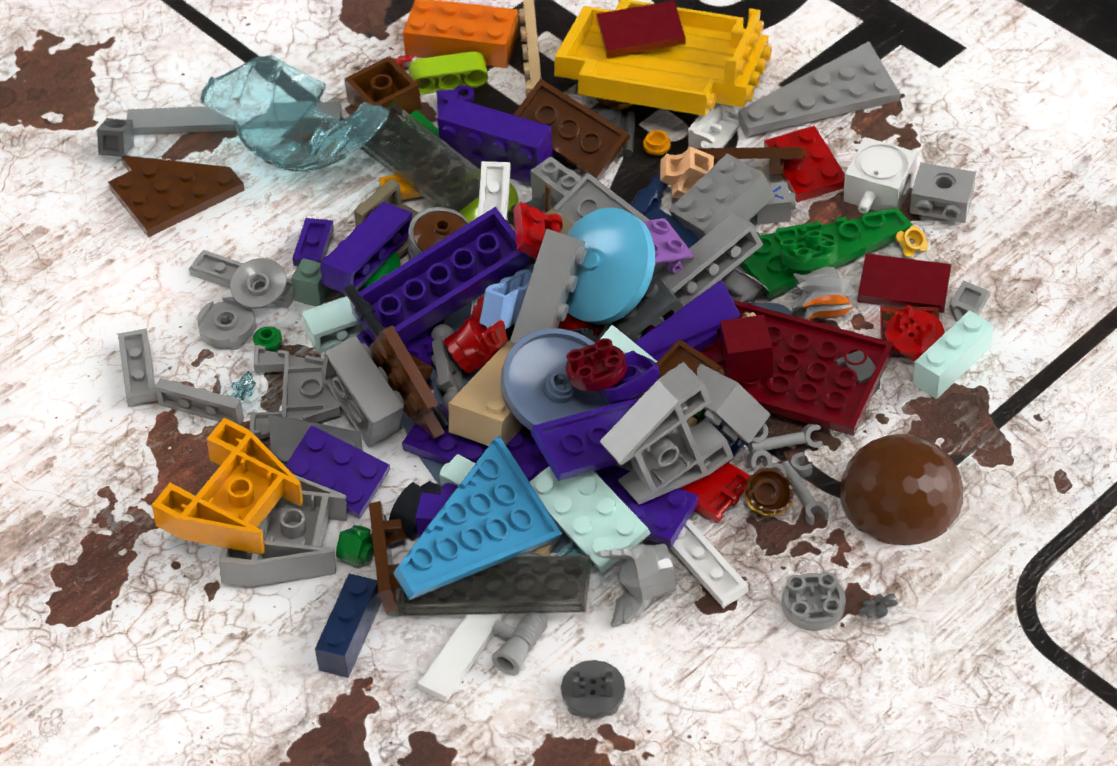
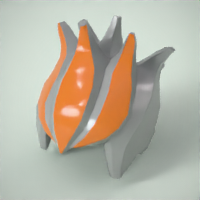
[791,266,854,320]

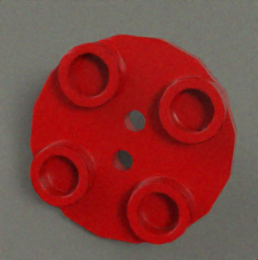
[885,305,945,361]

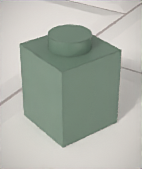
[291,258,332,307]

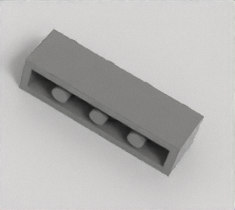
[651,213,763,314]
[510,229,587,343]

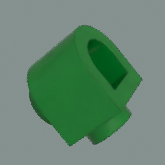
[336,525,374,567]

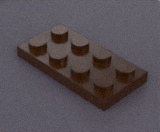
[514,79,630,181]

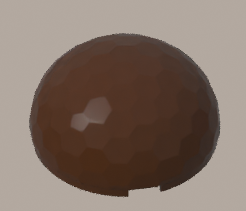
[840,434,963,545]

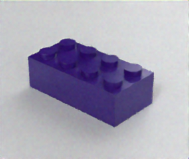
[437,97,553,185]

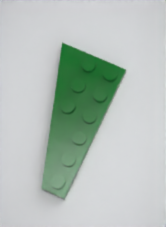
[739,208,913,299]

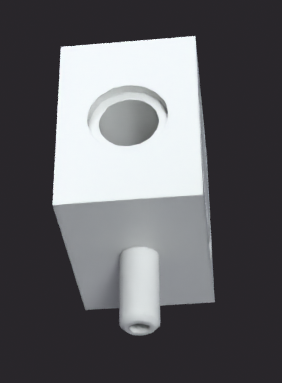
[843,137,918,213]

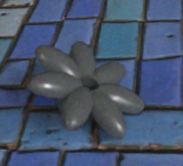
[858,593,898,618]

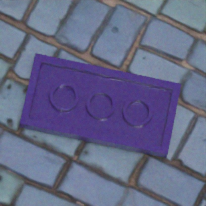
[530,397,639,481]

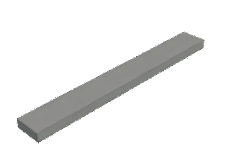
[127,102,342,135]

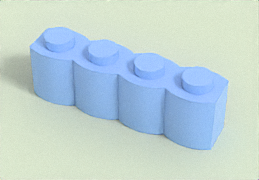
[480,263,535,329]

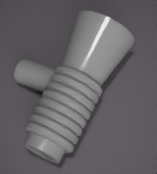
[492,608,548,676]

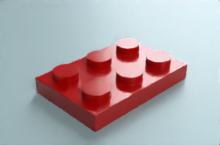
[764,125,845,202]

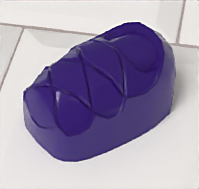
[598,350,660,404]

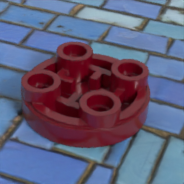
[566,338,627,391]

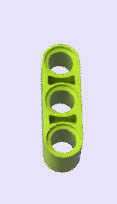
[408,51,488,94]

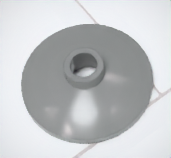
[230,258,287,309]

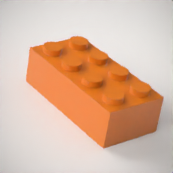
[403,0,519,68]

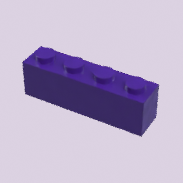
[320,202,413,294]

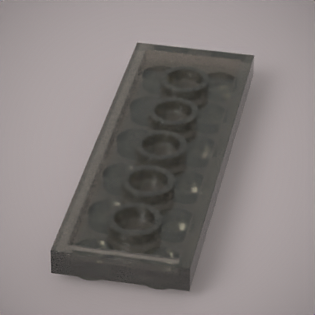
[351,102,481,212]
[398,555,592,616]

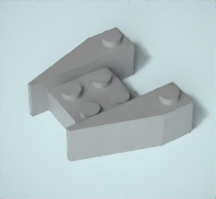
[600,362,734,505]
[219,474,347,587]

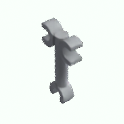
[746,424,823,469]
[765,452,829,525]

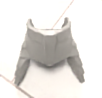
[597,543,676,627]

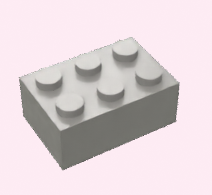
[669,153,775,239]
[322,336,404,448]

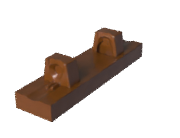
[696,147,807,174]
[369,501,406,613]

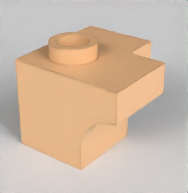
[660,146,714,199]

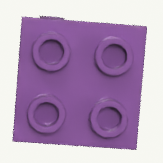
[643,218,694,273]

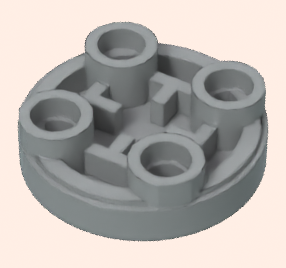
[782,572,846,631]

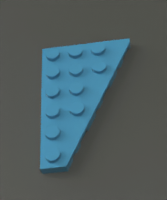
[393,436,562,600]

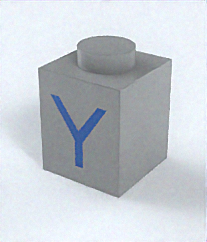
[755,182,796,225]

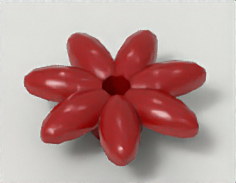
[392,55,414,70]

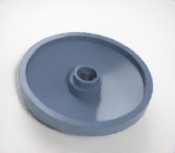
[501,328,612,430]

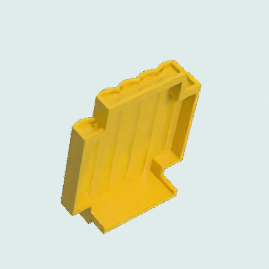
[554,0,772,116]

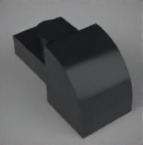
[389,481,441,537]

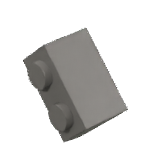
[697,364,771,444]

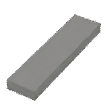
[189,250,295,309]

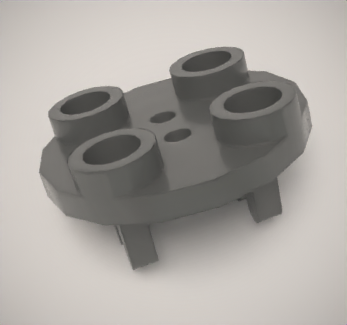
[561,660,626,718]

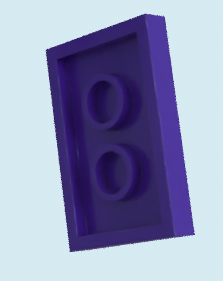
[285,425,390,519]

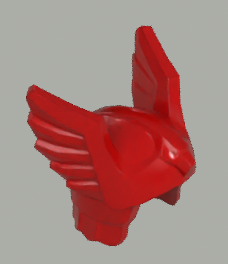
[443,296,508,373]

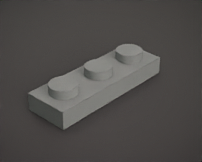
[118,328,157,406]
[155,378,244,425]

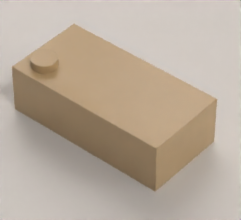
[449,341,524,446]

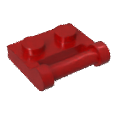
[513,202,563,259]

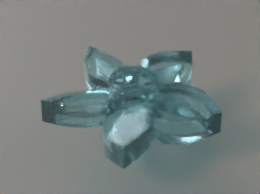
[231,371,256,401]

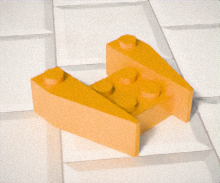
[152,417,303,555]

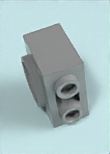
[530,157,581,211]
[910,162,976,223]

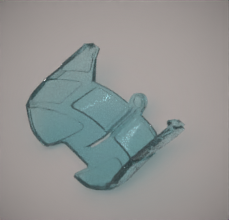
[200,55,390,173]

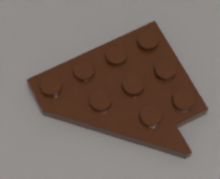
[108,155,245,238]
[369,325,445,439]

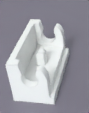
[688,103,741,148]

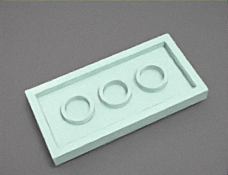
[530,466,650,573]

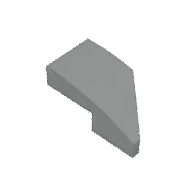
[950,280,990,321]

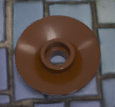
[414,211,468,252]

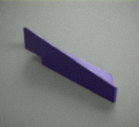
[634,280,741,361]

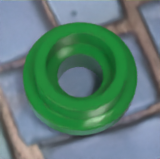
[253,326,282,352]

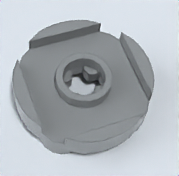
[197,297,256,350]

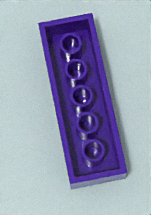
[349,207,530,344]

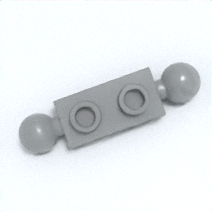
[431,324,464,411]

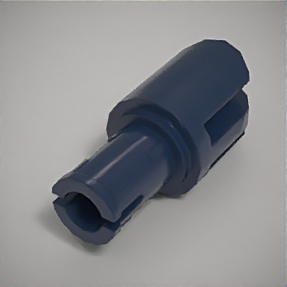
[630,174,668,215]

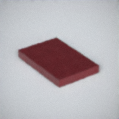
[597,0,686,57]
[857,253,951,313]

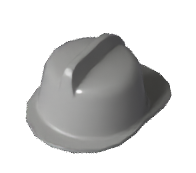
[721,268,768,303]

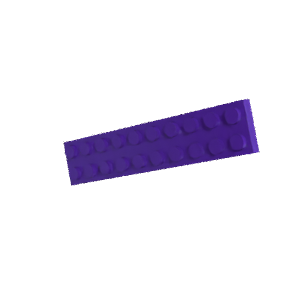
[402,403,699,548]

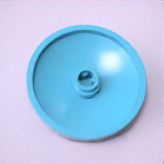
[566,207,655,325]

